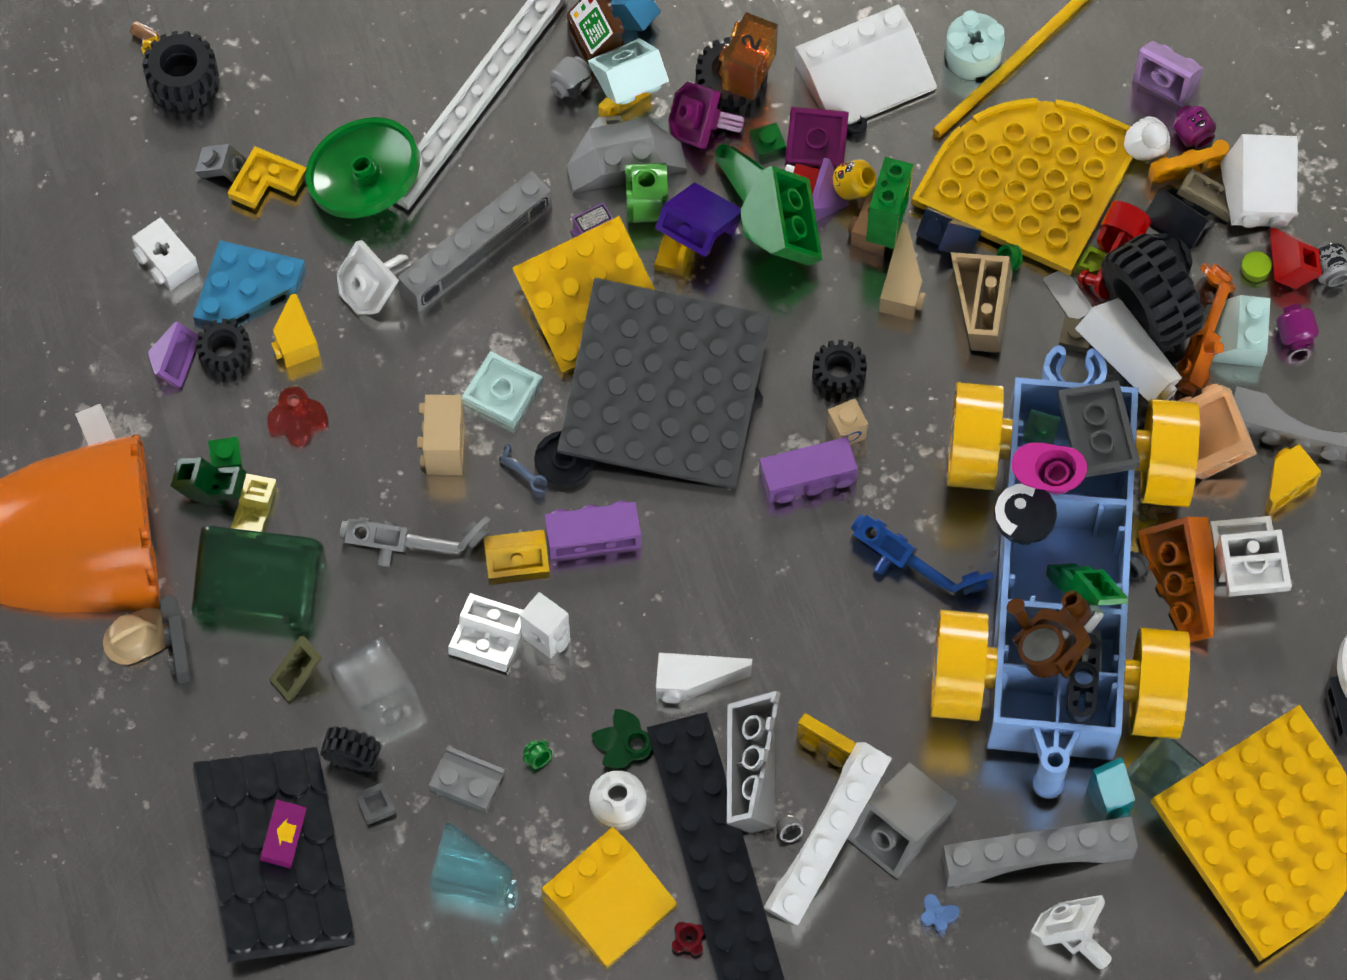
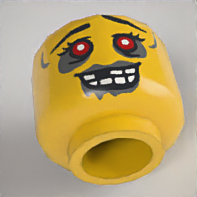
[833,159,877,200]

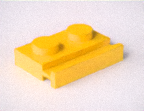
[797,713,856,767]

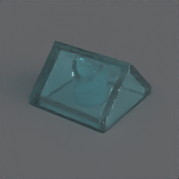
[1126,737,1204,799]

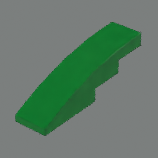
[1046,563,1128,606]

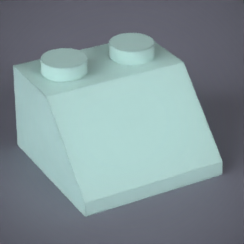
[588,38,669,104]
[1205,295,1270,367]

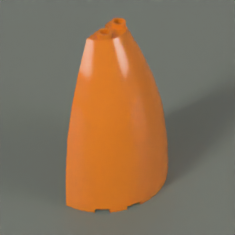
[0,434,161,613]

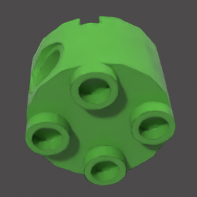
[625,163,668,223]

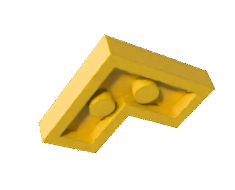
[228,146,307,209]

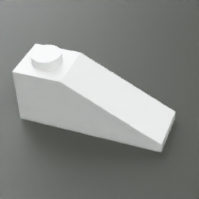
[656,653,752,703]

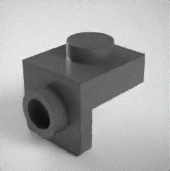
[195,144,246,183]

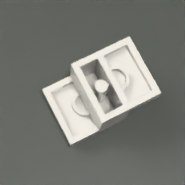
[1210,516,1292,597]

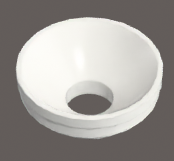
[589,771,647,828]

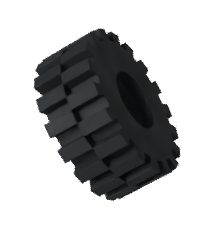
[695,37,768,114]

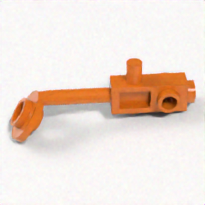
[1176,263,1237,395]

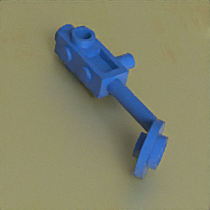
[851,514,994,596]

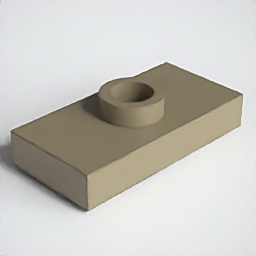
[1177,168,1230,222]

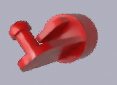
[1078,201,1152,299]

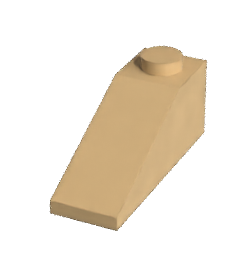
[879,222,926,320]

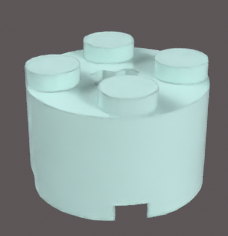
[945,10,1005,80]

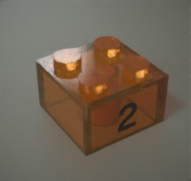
[719,12,778,101]

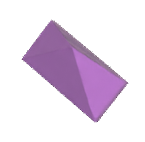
[812,158,849,221]
[148,322,198,389]

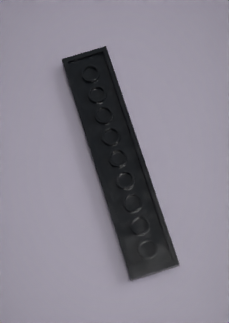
[647,712,785,980]

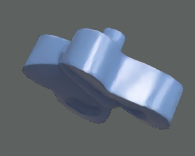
[921,894,959,933]

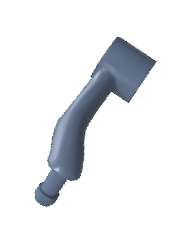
[499,444,548,498]

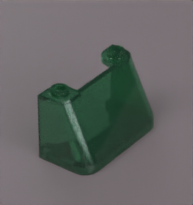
[191,526,327,632]

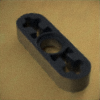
[1066,633,1101,723]

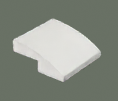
[448,593,523,672]

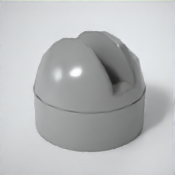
[776,815,804,843]

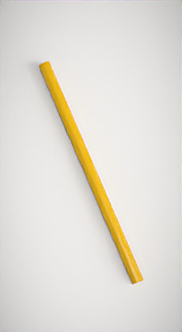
[932,0,1088,138]

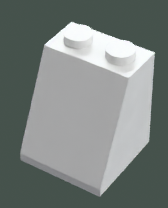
[1220,134,1298,229]

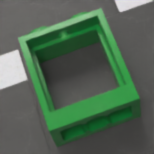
[866,157,914,249]

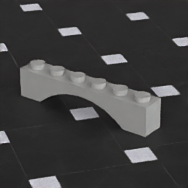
[1234,386,1347,461]
[941,817,1138,887]

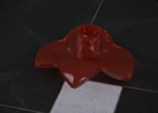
[267,386,328,446]

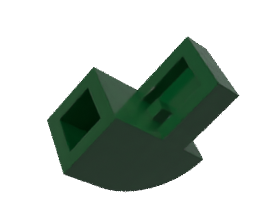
[171,457,247,506]

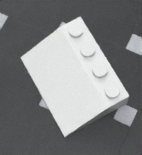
[795,4,937,125]

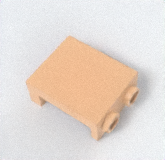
[1178,384,1257,479]

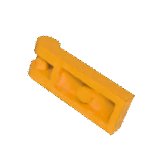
[1147,140,1230,187]

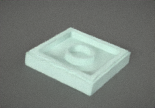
[462,351,543,429]

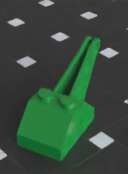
[715,144,823,266]

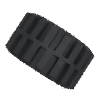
[142,31,219,111]

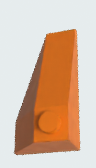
[1138,516,1214,643]

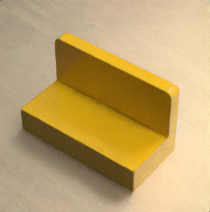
[654,234,691,277]
[484,530,549,579]

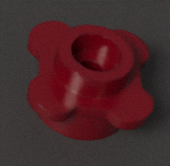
[672,922,705,955]

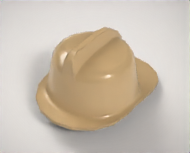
[103,608,168,665]

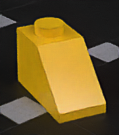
[271,293,320,368]
[1265,444,1322,515]

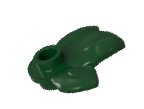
[591,709,652,769]

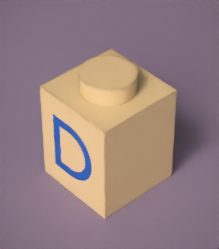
[826,399,868,445]

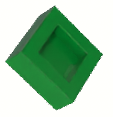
[749,122,787,160]
[208,436,243,468]

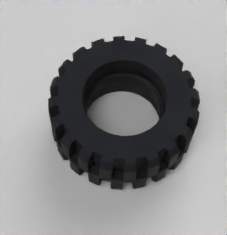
[1101,234,1205,353]

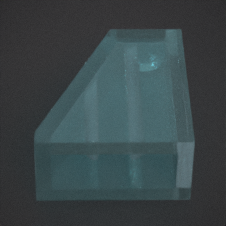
[429,822,517,908]

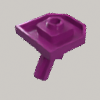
[668,81,745,149]

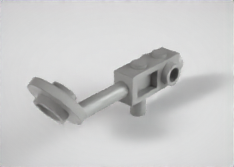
[340,516,491,567]

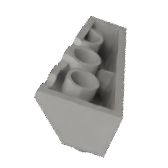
[727,691,781,833]

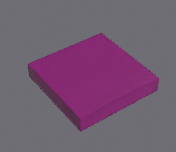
[785,106,849,170]

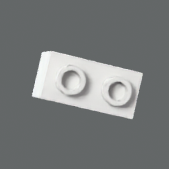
[132,217,199,291]
[519,592,571,659]

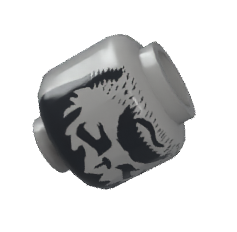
[549,56,592,100]
[1316,241,1347,287]

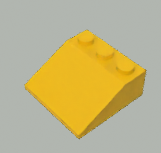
[541,826,678,968]

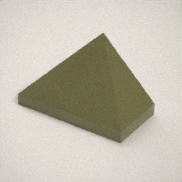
[269,636,322,701]

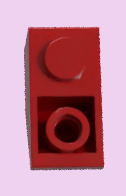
[1269,227,1322,289]

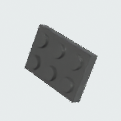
[1057,380,1140,478]

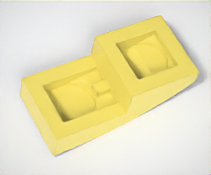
[230,474,276,541]

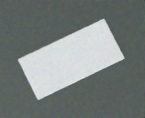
[1043,271,1092,319]
[75,404,116,445]

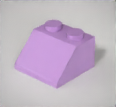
[1132,41,1203,107]

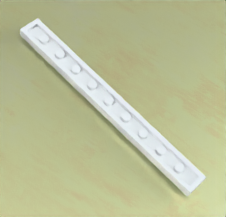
[396,0,566,210]

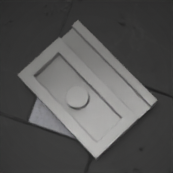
[429,746,505,813]

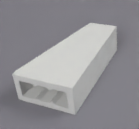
[1075,298,1182,402]

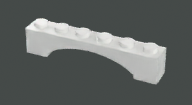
[764,742,892,926]

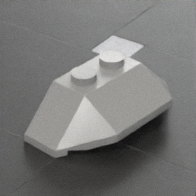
[567,117,687,194]

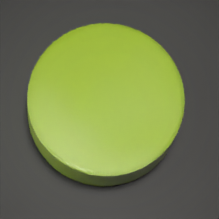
[1241,251,1272,282]

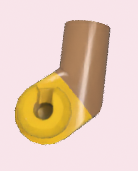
[130,21,160,54]

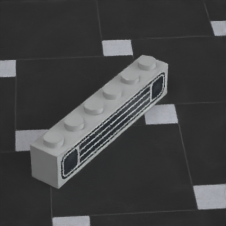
[397,171,552,312]

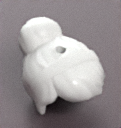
[1124,116,1170,164]

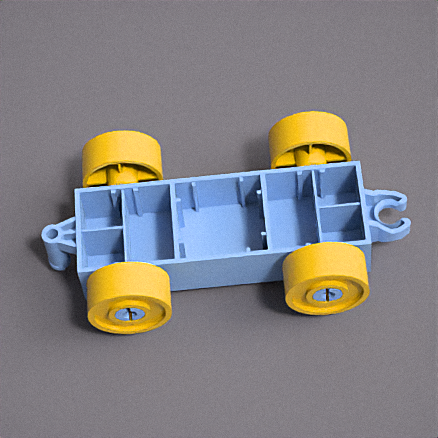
[931,345,1200,799]

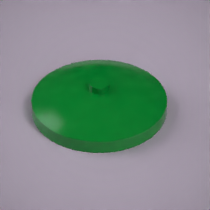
[305,117,420,219]

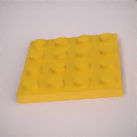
[512,216,655,375]

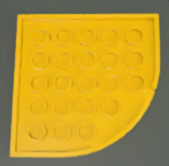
[911,98,1134,276]
[1150,705,1347,962]

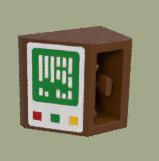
[567,0,625,73]

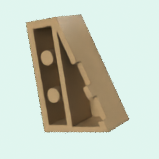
[951,252,1012,352]

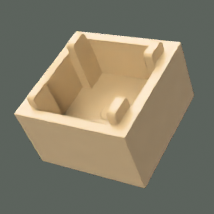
[417,395,465,476]

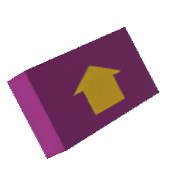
[260,799,307,868]

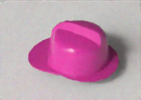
[1011,443,1087,495]

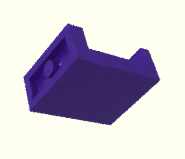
[655,182,741,257]

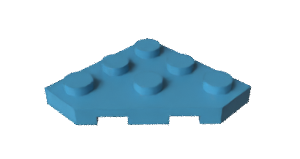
[193,240,305,327]

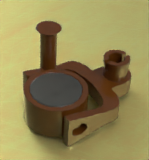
[1006,591,1092,679]

